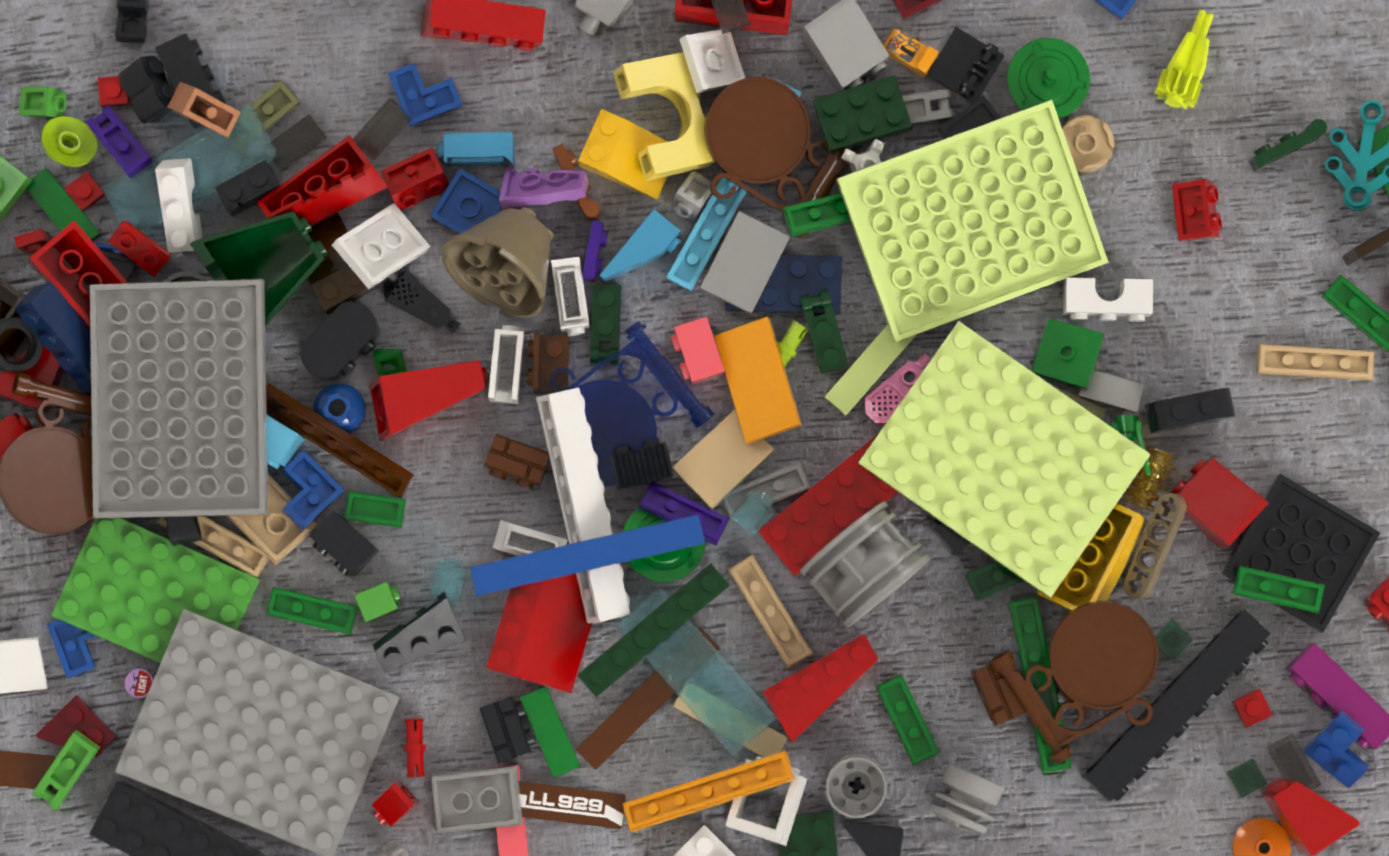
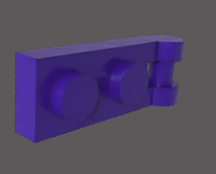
[85,105,153,178]

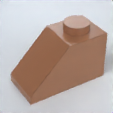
[167,82,241,138]

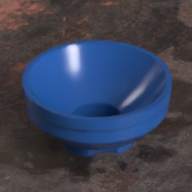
[313,383,366,434]

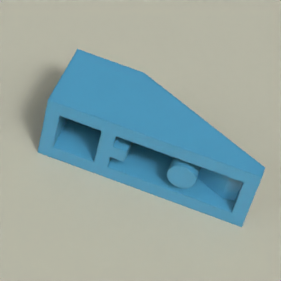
[599,209,682,283]

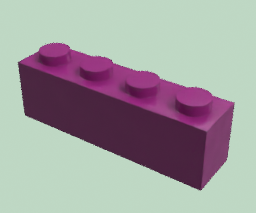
[1286,643,1389,750]

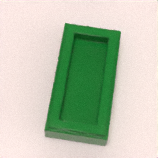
[344,491,406,528]

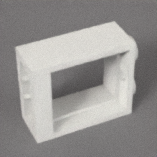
[725,756,807,846]

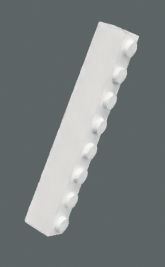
[536,388,630,623]

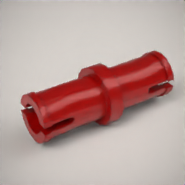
[403,718,427,778]

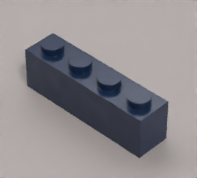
[14,281,91,395]

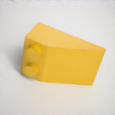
[578,109,668,200]

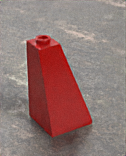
[369,360,488,441]

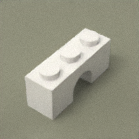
[155,158,203,253]
[1063,278,1153,322]

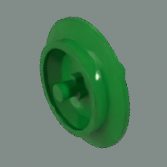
[1007,38,1090,119]
[623,509,705,582]

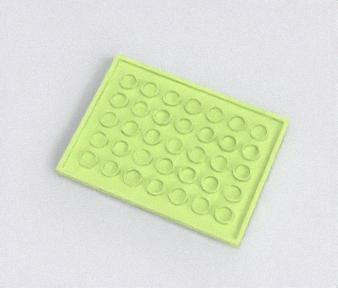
[836,100,1109,342]
[858,321,1151,598]

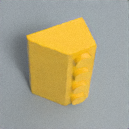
[1037,504,1147,612]

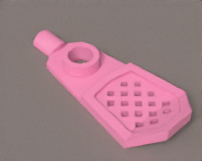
[864,353,931,424]

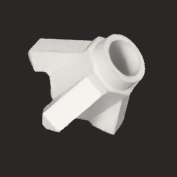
[841,139,885,173]

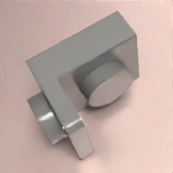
[670,170,717,222]

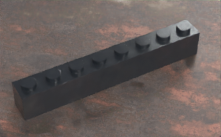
[1082,610,1270,802]

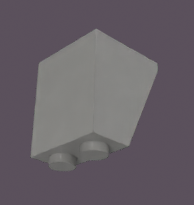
[802,0,889,91]

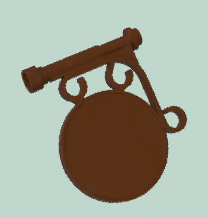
[704,77,863,239]
[0,372,93,534]
[989,601,1159,764]

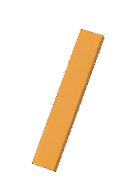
[622,751,795,832]

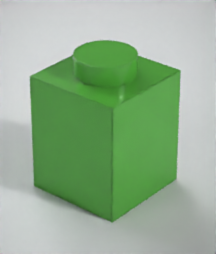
[354,582,402,623]

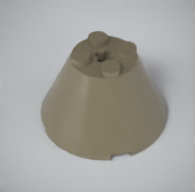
[442,207,554,318]

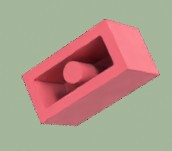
[671,317,725,385]

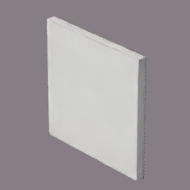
[0,637,48,693]

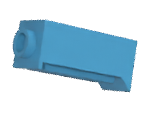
[439,132,515,168]

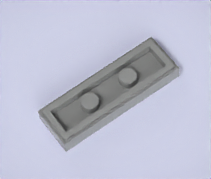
[722,462,810,520]

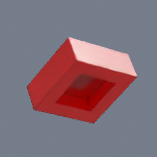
[98,76,130,108]
[64,171,106,212]
[14,228,50,254]
[1232,689,1272,728]

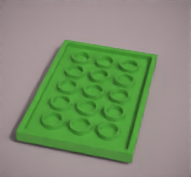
[51,518,260,663]

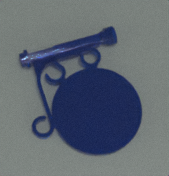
[550,320,715,486]

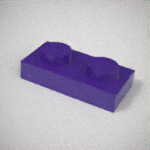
[582,220,609,282]

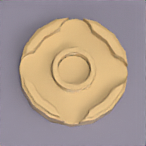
[1062,115,1115,173]

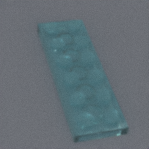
[102,104,279,232]
[617,587,777,757]

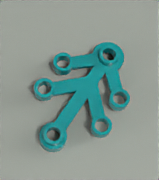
[1325,100,1389,211]

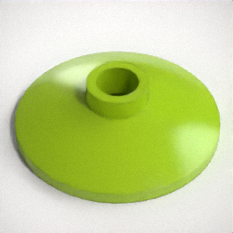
[41,116,98,167]

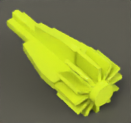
[1154,10,1214,109]

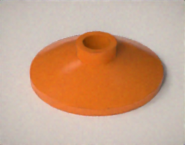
[1232,818,1291,856]

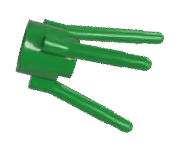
[1110,415,1151,480]

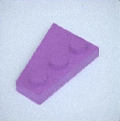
[499,167,588,210]

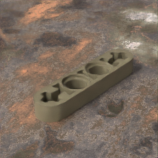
[1124,493,1187,598]

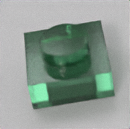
[1155,619,1194,660]
[1226,758,1267,798]

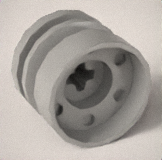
[826,753,887,818]
[929,764,1004,834]

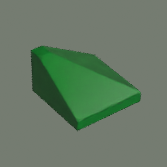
[373,349,407,377]

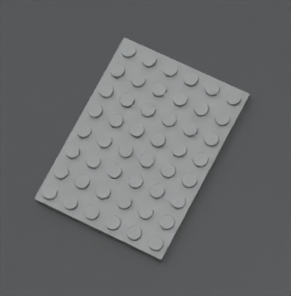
[90,279,268,518]
[115,609,400,856]

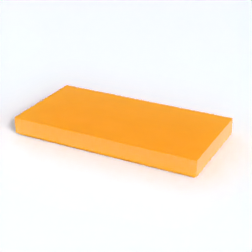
[714,317,802,444]

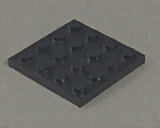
[1221,474,1381,633]

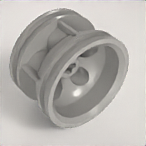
[800,501,932,628]

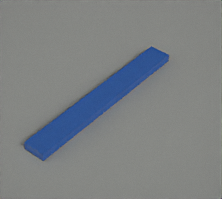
[470,515,705,596]

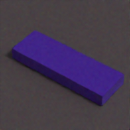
[638,482,730,546]

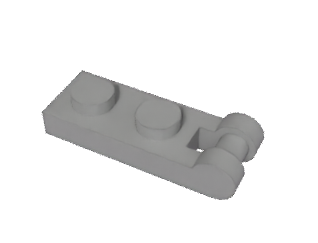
[902,89,954,125]

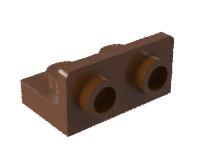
[527,333,569,393]

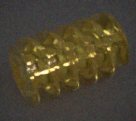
[1125,447,1179,512]

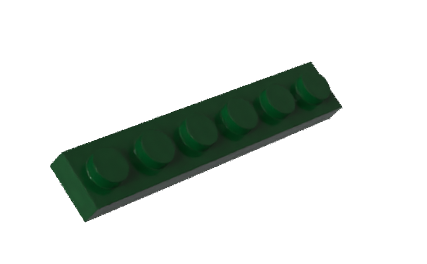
[577,563,730,698]

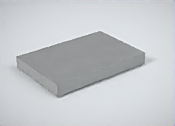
[700,211,790,314]
[430,766,523,834]

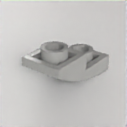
[1079,370,1146,414]

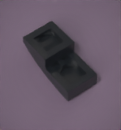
[115,0,149,43]

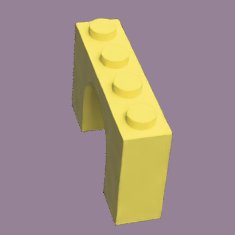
[613,52,714,181]

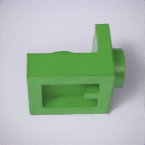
[19,87,66,118]

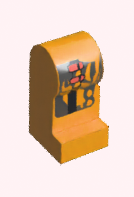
[883,28,939,79]

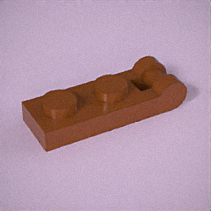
[552,144,601,221]

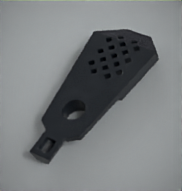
[383,271,460,333]

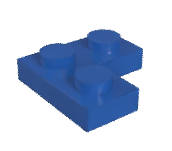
[388,63,463,127]
[282,450,344,531]
[47,619,97,678]
[1303,710,1369,789]

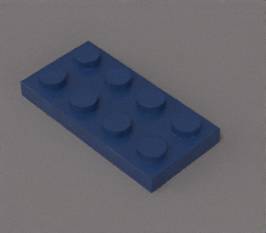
[726,255,842,315]

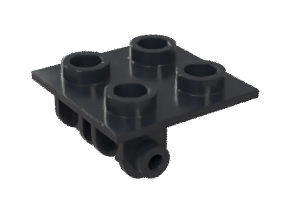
[927,27,1004,103]

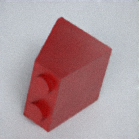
[1169,457,1269,548]
[1261,778,1361,856]

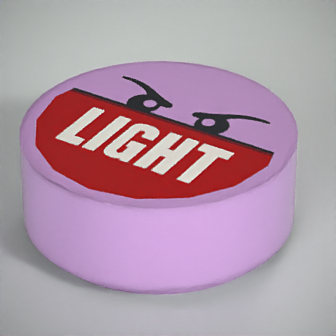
[125,669,154,698]

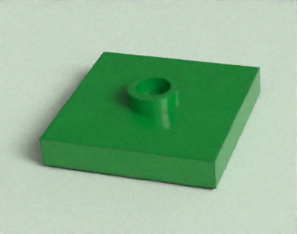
[1031,318,1105,389]

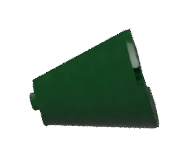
[190,211,328,327]

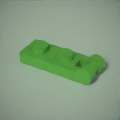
[33,730,100,812]

